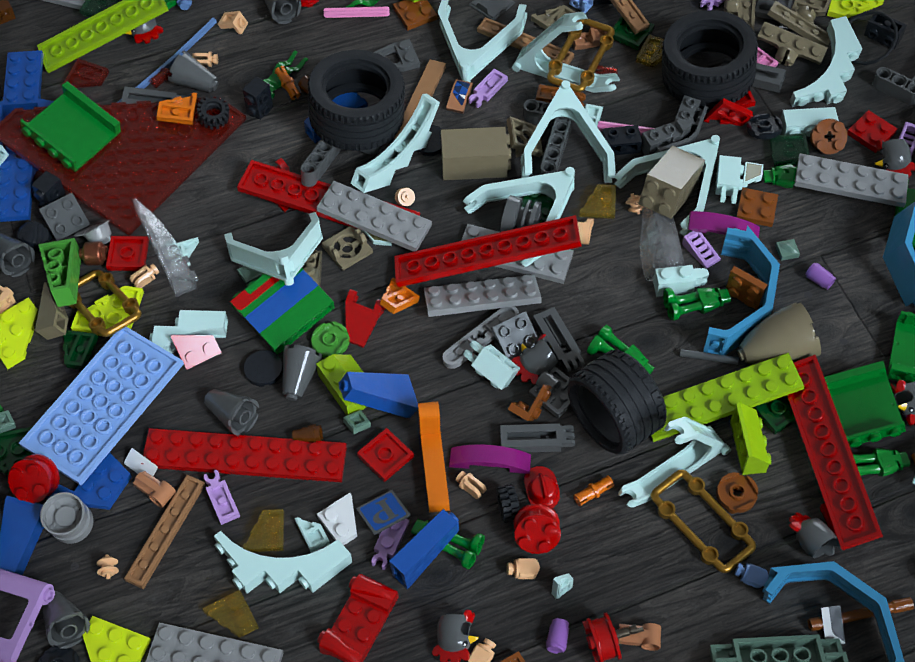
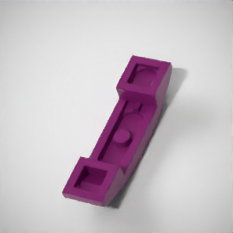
[688,211,760,238]
[449,445,531,474]

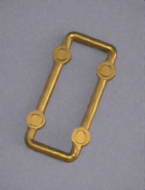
[547,19,615,92]
[69,270,142,337]
[651,469,756,573]

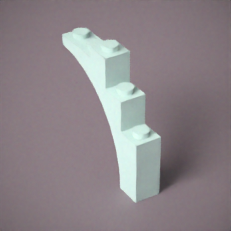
[790,16,862,107]
[351,94,440,193]
[149,310,228,354]
[214,531,352,593]

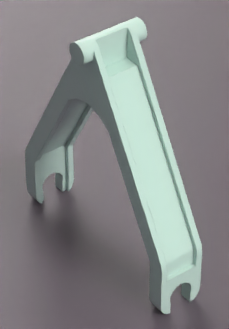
[438,0,527,82]
[512,12,620,93]
[520,80,616,183]
[614,135,720,236]
[463,167,575,267]
[224,212,323,286]
[618,417,731,507]

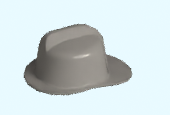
[74,220,112,244]

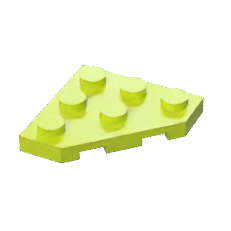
[827,0,884,18]
[71,286,144,337]
[0,297,39,369]
[82,616,151,662]

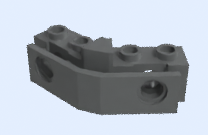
[641,95,708,156]

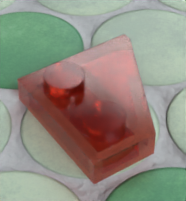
[62,58,109,88]

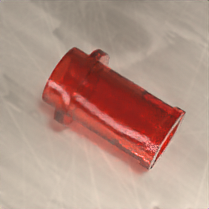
[596,65,618,74]
[150,68,172,88]

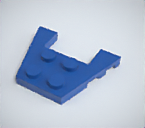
[46,452,132,510]

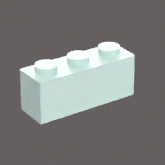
[781,107,839,138]

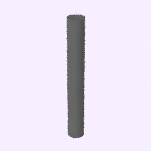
[680,349,739,365]

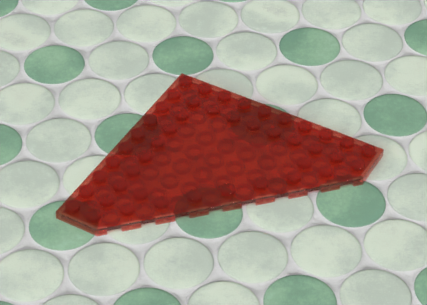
[0,97,246,236]

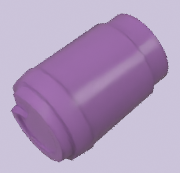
[805,263,836,290]
[546,618,569,654]

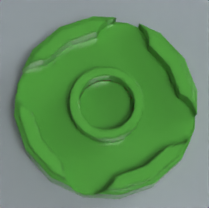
[311,322,350,358]

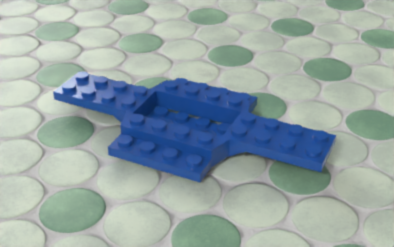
[0,50,63,222]

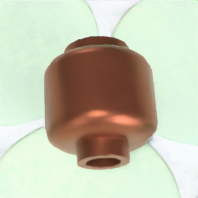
[79,241,108,266]

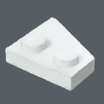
[317,493,357,546]

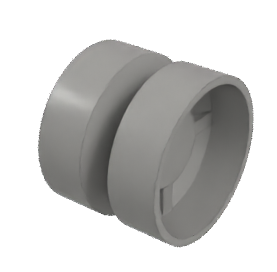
[40,492,93,544]

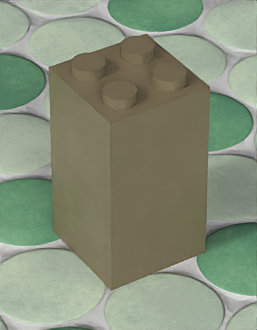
[441,127,511,180]
[638,146,705,219]

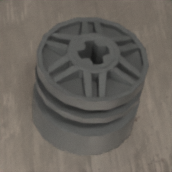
[501,195,541,232]

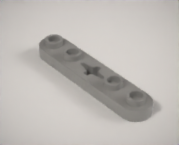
[442,306,519,369]

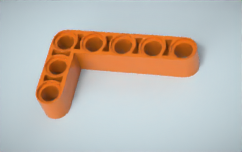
[418,401,450,513]

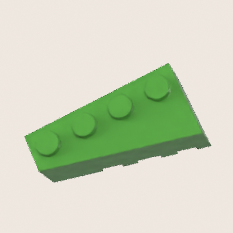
[38,238,81,307]

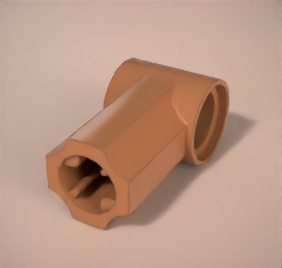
[133,471,176,508]
[618,623,661,651]

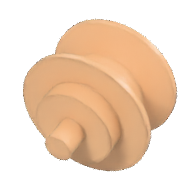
[395,188,415,206]
[626,193,644,214]
[97,554,119,579]

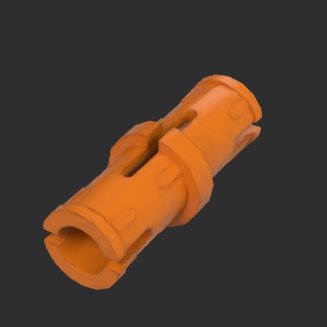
[274,66,301,100]
[573,475,614,506]

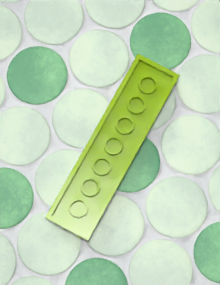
[37,0,169,73]
[651,353,804,442]

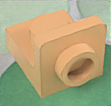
[218,11,248,34]
[0,286,16,314]

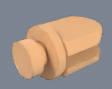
[192,52,218,67]
[130,264,159,288]
[456,471,487,499]
[507,558,540,579]
[468,638,496,662]

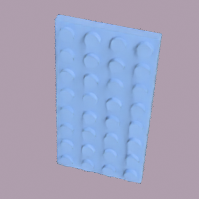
[19,327,184,486]

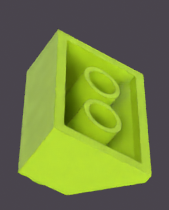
[316,354,367,415]
[730,402,771,475]

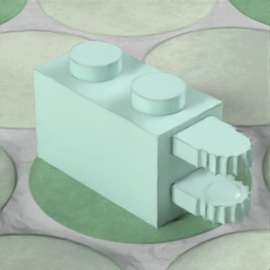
[715,155,744,204]
[653,265,709,297]
[463,340,520,390]

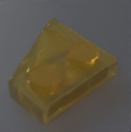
[636,34,664,67]
[579,184,616,219]
[243,509,284,552]
[203,590,259,638]

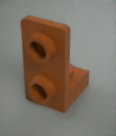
[508,385,552,421]

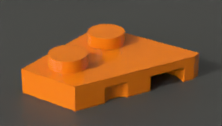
[157,92,197,125]
[380,278,420,314]

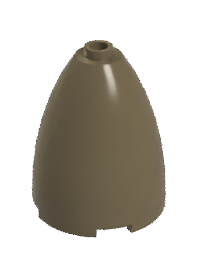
[737,303,821,365]

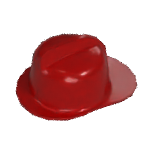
[524,466,560,508]

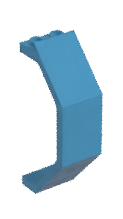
[883,202,915,306]
[703,225,780,355]
[763,561,905,662]

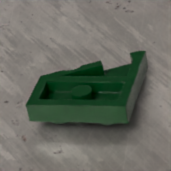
[63,330,98,370]

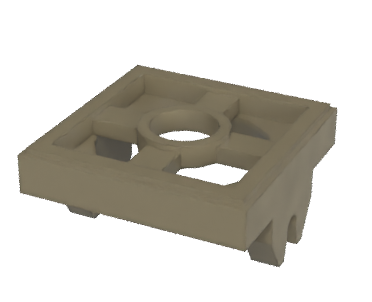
[507,116,543,157]
[322,226,373,271]

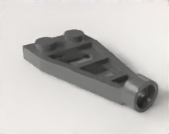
[374,39,420,72]

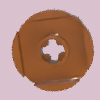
[810,119,847,155]
[716,472,758,514]

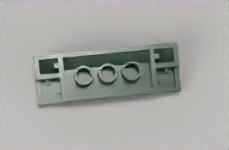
[709,634,849,662]

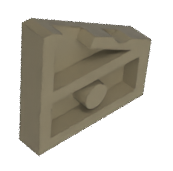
[531,5,576,30]

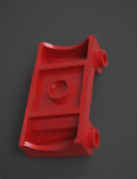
[317,574,398,662]

